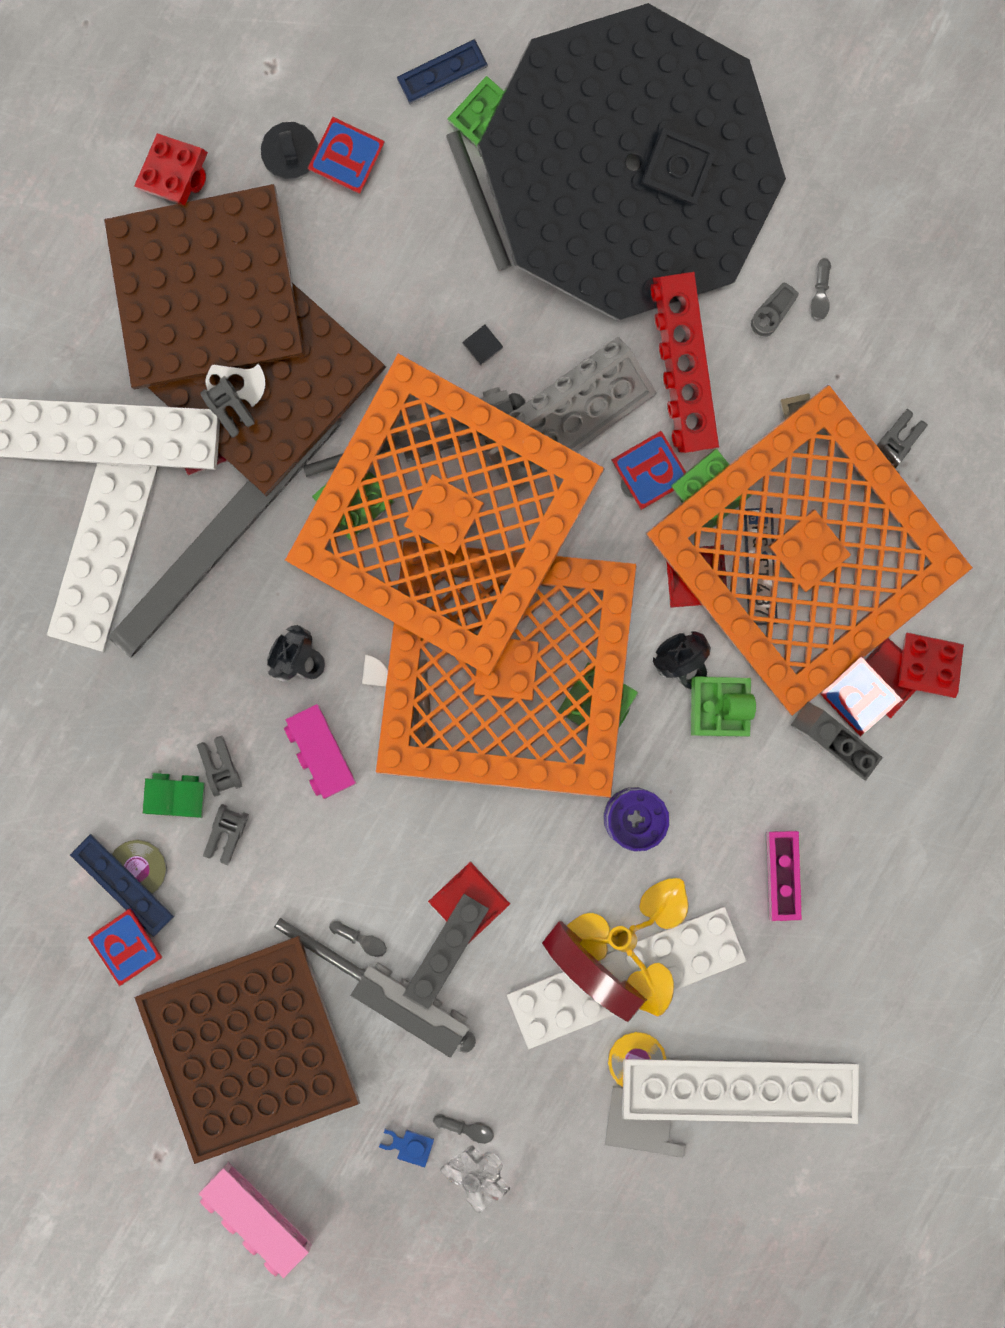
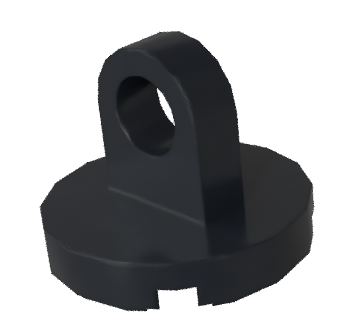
[261,122,318,181]
[267,625,325,682]
[653,631,711,689]

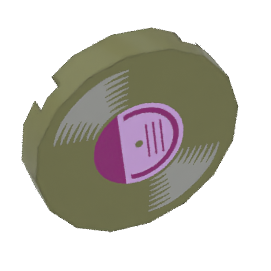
[112,840,166,894]

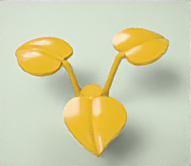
[566,878,689,1016]

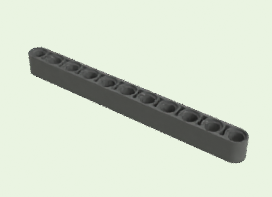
[108,418,343,658]

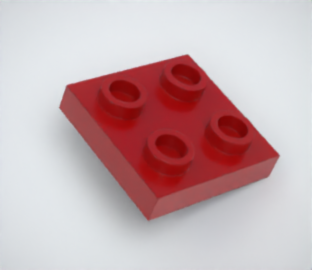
[134,133,208,206]
[898,633,964,698]

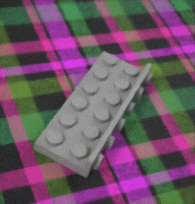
[479,337,657,494]

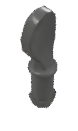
[811,258,831,320]
[329,921,387,957]
[433,1114,494,1144]

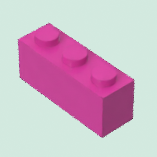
[284,704,357,799]
[766,831,802,921]

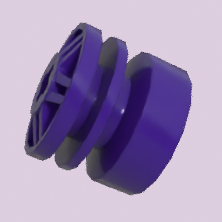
[603,787,670,851]

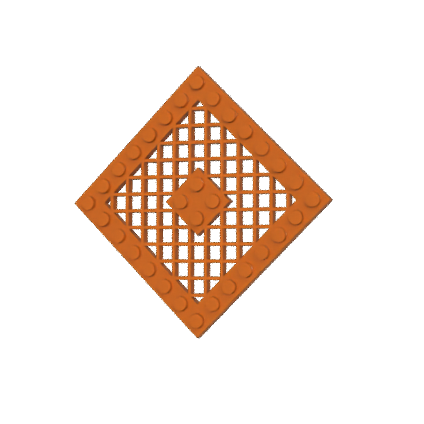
[285,353,605,676]
[645,385,973,716]
[376,541,637,798]

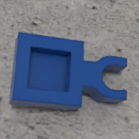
[379,1128,434,1168]

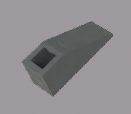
[791,702,883,781]

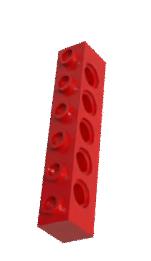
[651,272,719,453]

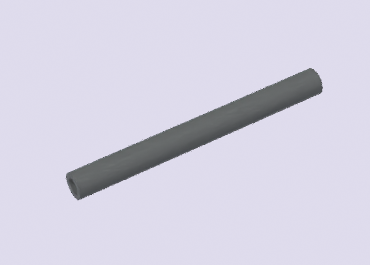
[446,131,512,271]

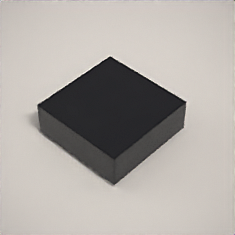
[462,324,503,366]

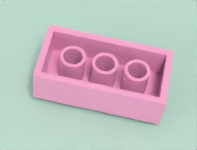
[199,1162,312,1278]

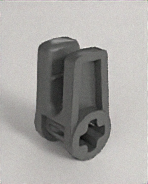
[751,282,799,337]
[200,376,255,438]
[877,408,928,469]
[197,735,242,797]
[203,804,249,866]

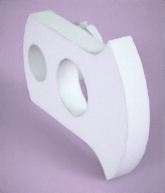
[206,364,265,407]

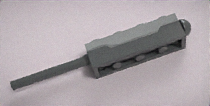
[303,387,526,477]
[274,918,476,1058]

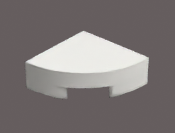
[362,655,388,687]

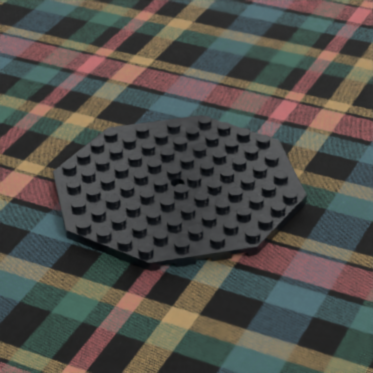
[477,3,786,321]

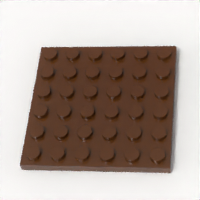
[104,184,304,390]
[147,282,386,496]
[134,936,360,1164]

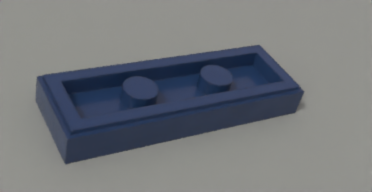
[397,39,488,105]

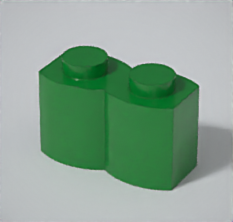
[142,773,205,818]

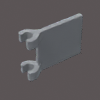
[605,1086,686,1158]

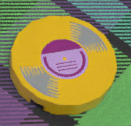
[607,1032,667,1087]

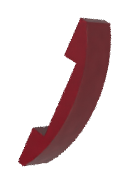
[542,921,647,1022]

